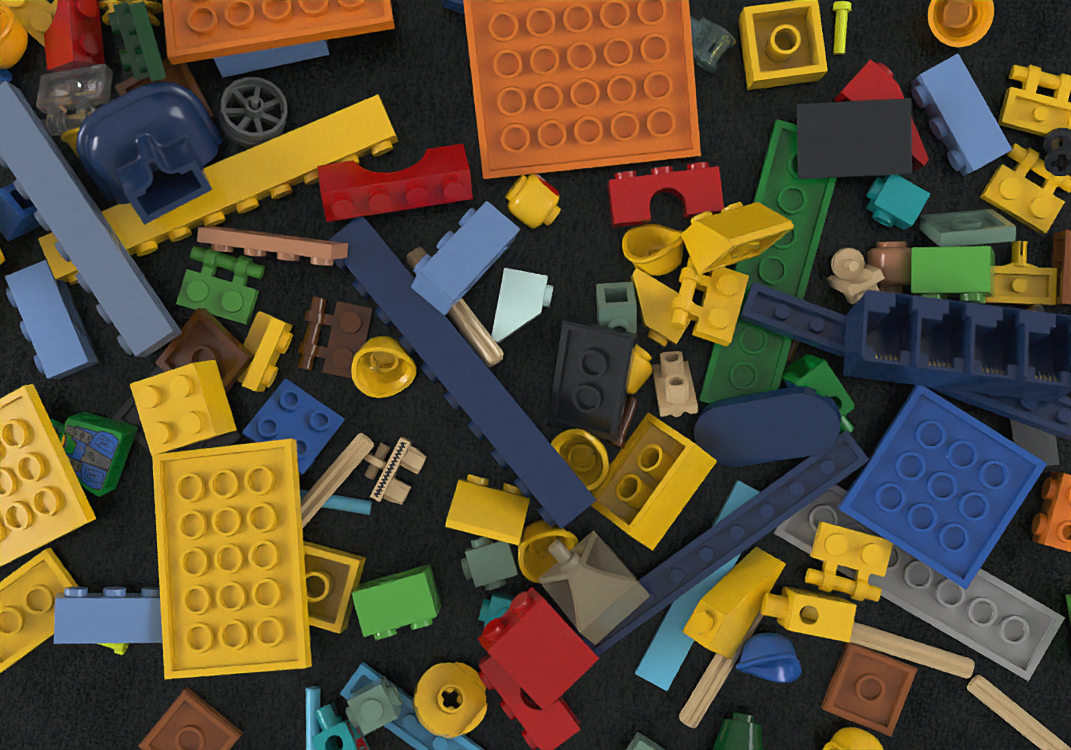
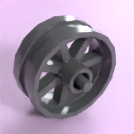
[219,77,287,148]

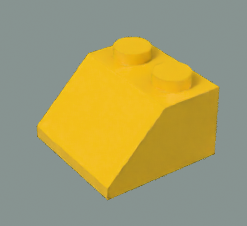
[681,202,794,275]
[445,474,530,545]

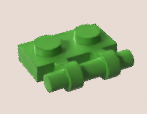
[176,245,265,326]

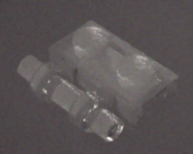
[36,64,113,136]

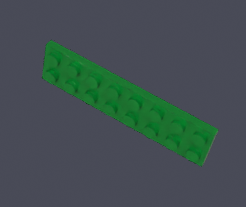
[698,119,837,404]

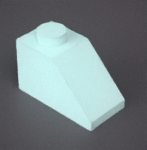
[491,268,554,343]

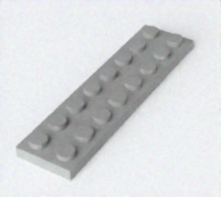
[772,485,1065,681]

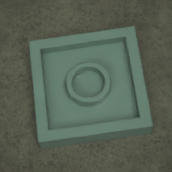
[920,209,1016,247]

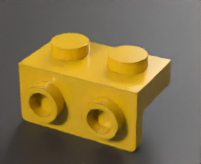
[237,312,293,392]

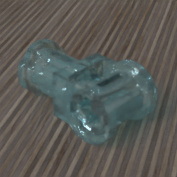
[690,15,736,73]

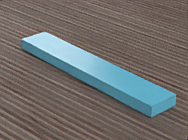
[634,480,759,691]

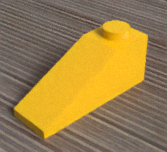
[682,547,786,660]

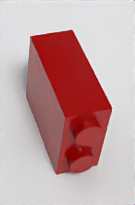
[477,587,599,712]

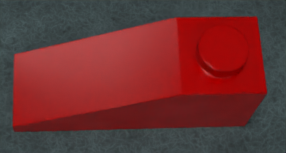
[834,59,929,171]

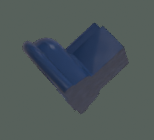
[76,81,223,225]

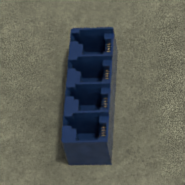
[843,290,1071,402]

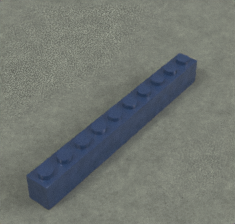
[328,216,597,529]

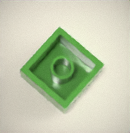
[911,246,995,304]
[351,564,442,640]

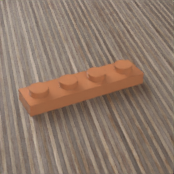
[197,226,348,266]

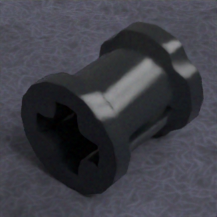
[1043,128,1071,176]

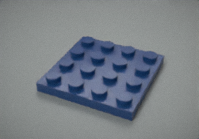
[837,385,1047,589]

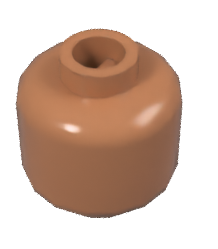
[867,242,912,293]

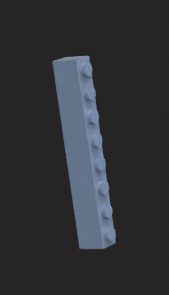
[0,81,182,358]

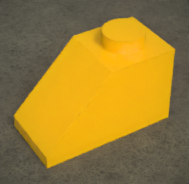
[631,268,699,347]

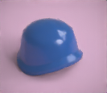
[736,632,801,683]

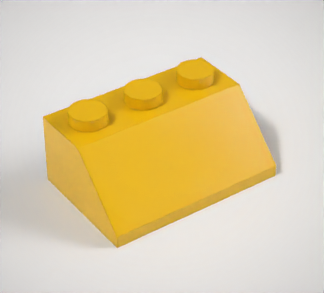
[591,412,717,550]

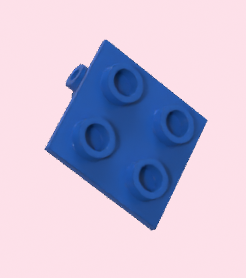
[242,378,345,475]

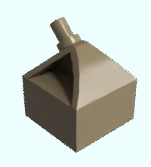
[538,531,651,645]

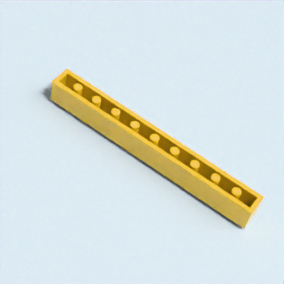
[38,95,399,285]

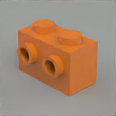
[1031,471,1071,552]

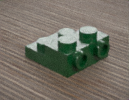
[108,0,166,82]

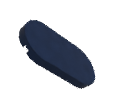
[694,386,841,467]

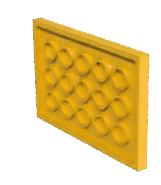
[152,439,312,679]

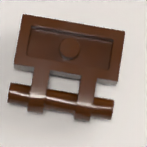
[297,296,374,378]

